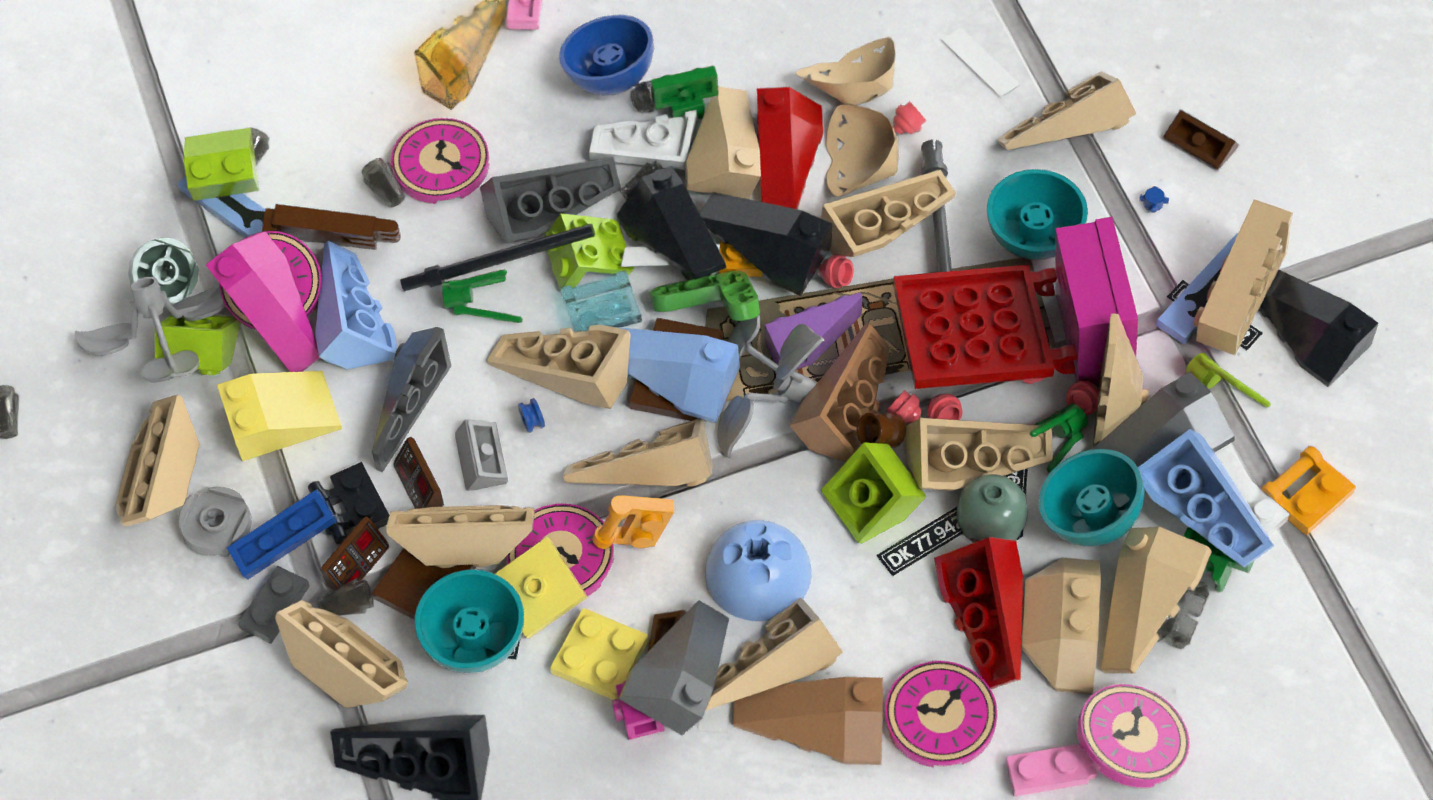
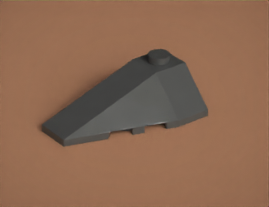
[480,157,621,243]
[372,327,452,473]
[1091,372,1235,467]
[619,600,729,735]

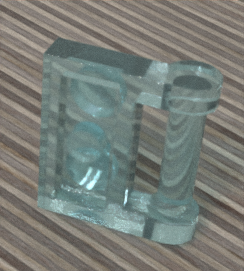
[560,270,642,332]

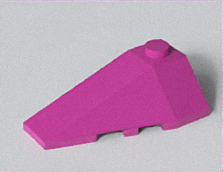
[206,232,320,372]

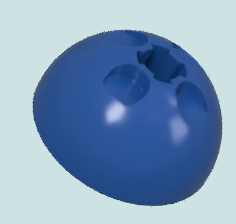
[559,15,654,96]

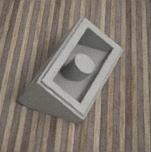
[455,419,508,491]

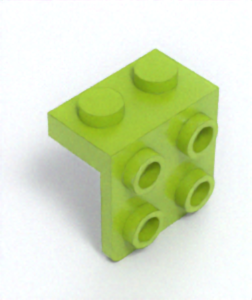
[544,214,634,292]

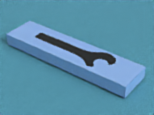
[177,176,265,238]
[1156,233,1238,344]

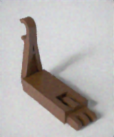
[262,204,401,250]

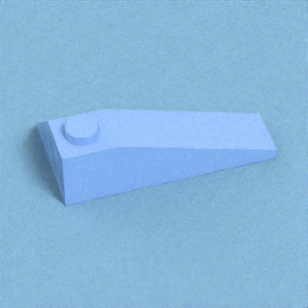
[315,241,397,369]
[616,327,740,423]
[1138,429,1274,567]

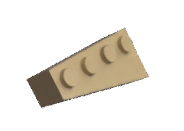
[1193,199,1293,355]

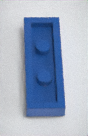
[227,489,337,580]

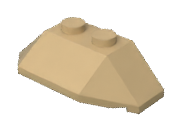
[115,394,199,526]
[386,505,535,568]
[1021,558,1101,694]
[275,600,408,708]

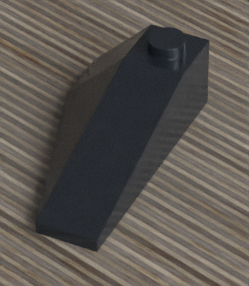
[616,166,726,280]
[330,715,490,800]

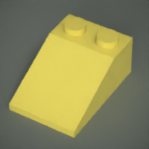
[217,371,342,461]

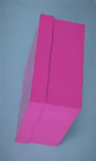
[1055,217,1138,387]

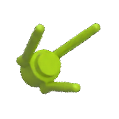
[1185,353,1271,407]

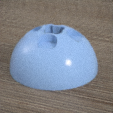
[705,520,812,621]

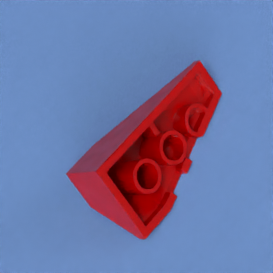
[757,87,823,209]
[934,537,1023,689]

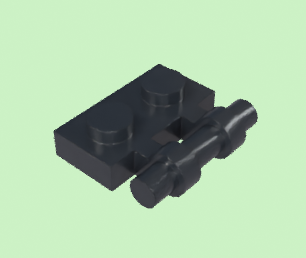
[308,462,389,544]

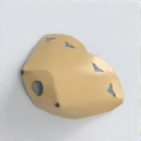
[795,37,896,105]
[826,104,899,197]

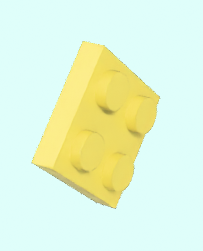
[550,608,649,700]

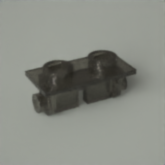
[1157,581,1209,649]

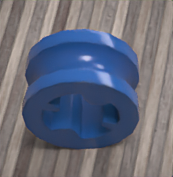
[518,398,545,433]

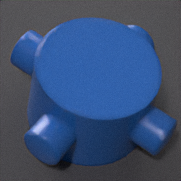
[1139,186,1169,213]

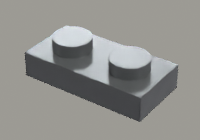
[239,565,310,644]

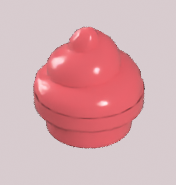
[893,101,926,134]
[818,254,854,288]
[1066,380,1099,415]
[886,390,921,424]
[928,393,963,420]

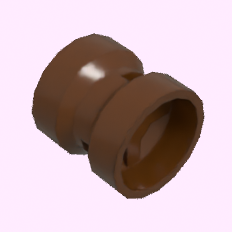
[857,413,906,448]

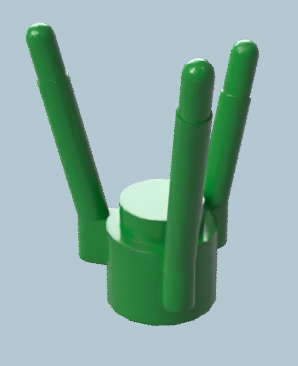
[442,269,523,323]
[1030,403,1088,473]

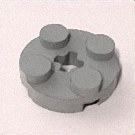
[178,487,252,557]

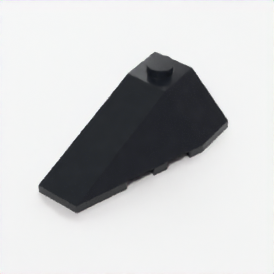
[700,192,832,296]
[1259,270,1379,387]

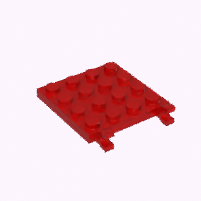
[893,264,1077,389]

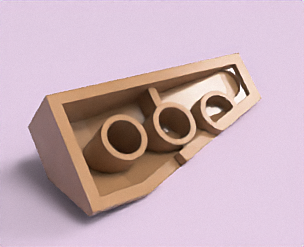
[789,323,890,463]
[733,677,883,765]

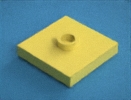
[495,537,588,639]

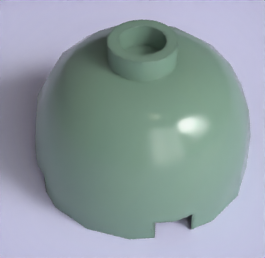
[128,237,199,304]
[956,474,1028,541]

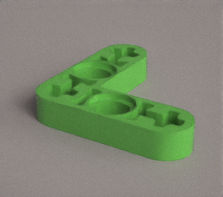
[650,271,760,321]

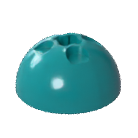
[987,169,1088,260]
[1039,449,1144,547]
[415,570,524,673]

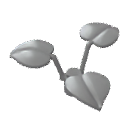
[75,277,225,383]
[717,315,825,459]

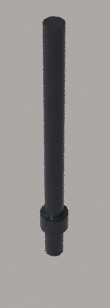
[401,224,595,292]

